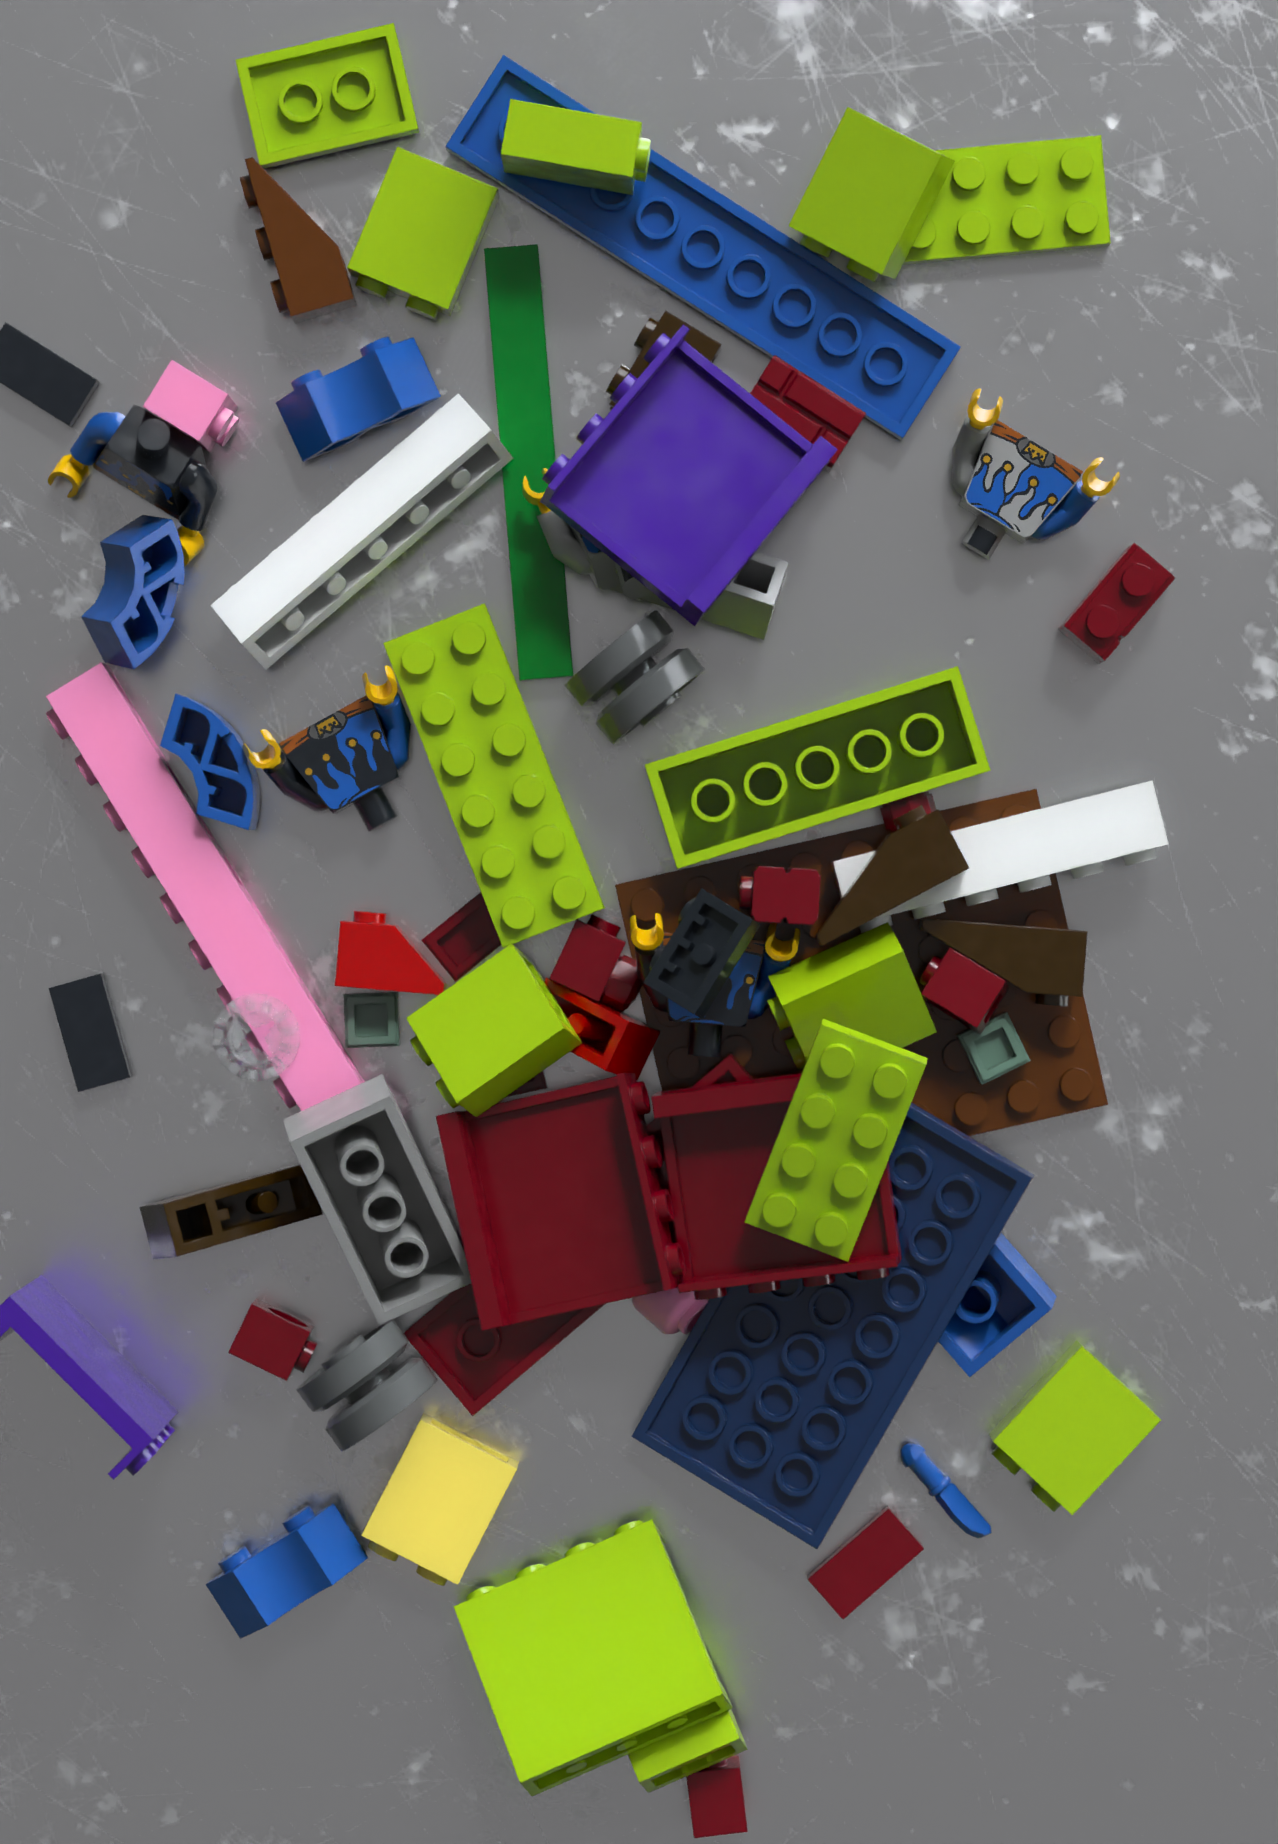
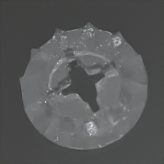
[212,993,300,1081]

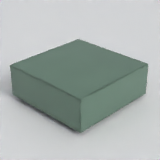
[343,992,400,1048]
[956,1011,1030,1085]

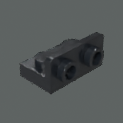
[643,888,761,1019]

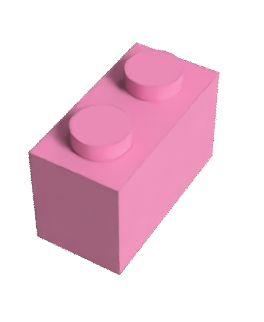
[143,360,239,453]

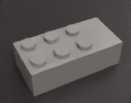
[283,1074,471,1326]

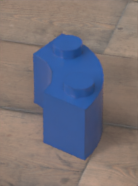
[276,337,441,462]
[81,515,185,669]
[160,694,260,830]
[206,1503,368,1639]

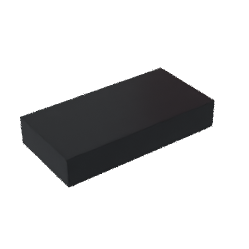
[0,322,99,427]
[49,973,132,1092]

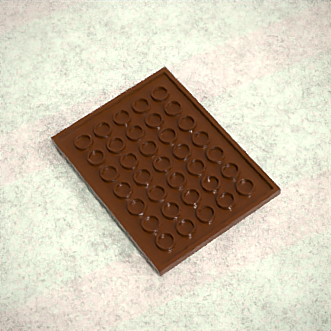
[615,789,1108,1136]

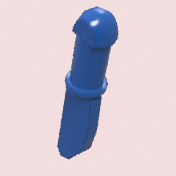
[900,1443,992,1539]

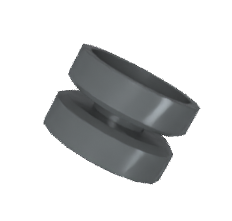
[564,610,705,744]
[296,1319,437,1451]

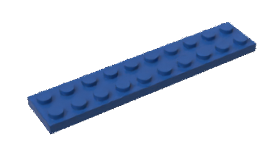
[445,55,961,441]

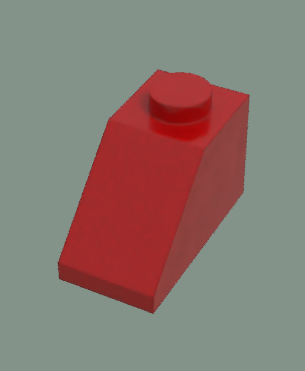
[335,911,447,995]
[544,977,660,1080]

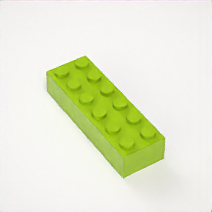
[383,603,605,948]
[644,666,991,869]

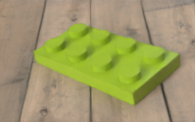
[903,135,1111,265]
[745,1019,928,1262]

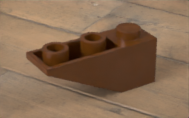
[240,157,357,324]

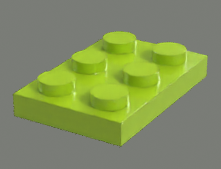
[235,23,420,169]

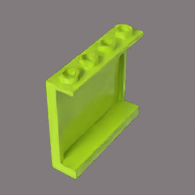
[453,1519,732,1797]

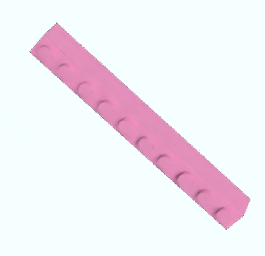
[46,662,365,1111]

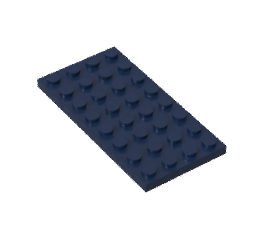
[631,1103,1034,1549]

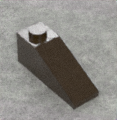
[815,805,969,946]
[919,918,1088,1006]
[140,1164,323,1259]

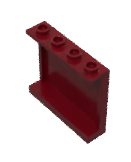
[436,1073,686,1331]
[651,1073,902,1300]

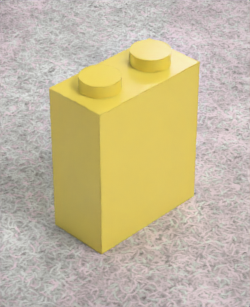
[361,1413,519,1586]

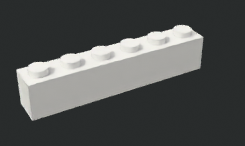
[210,394,513,670]
[831,780,1168,933]

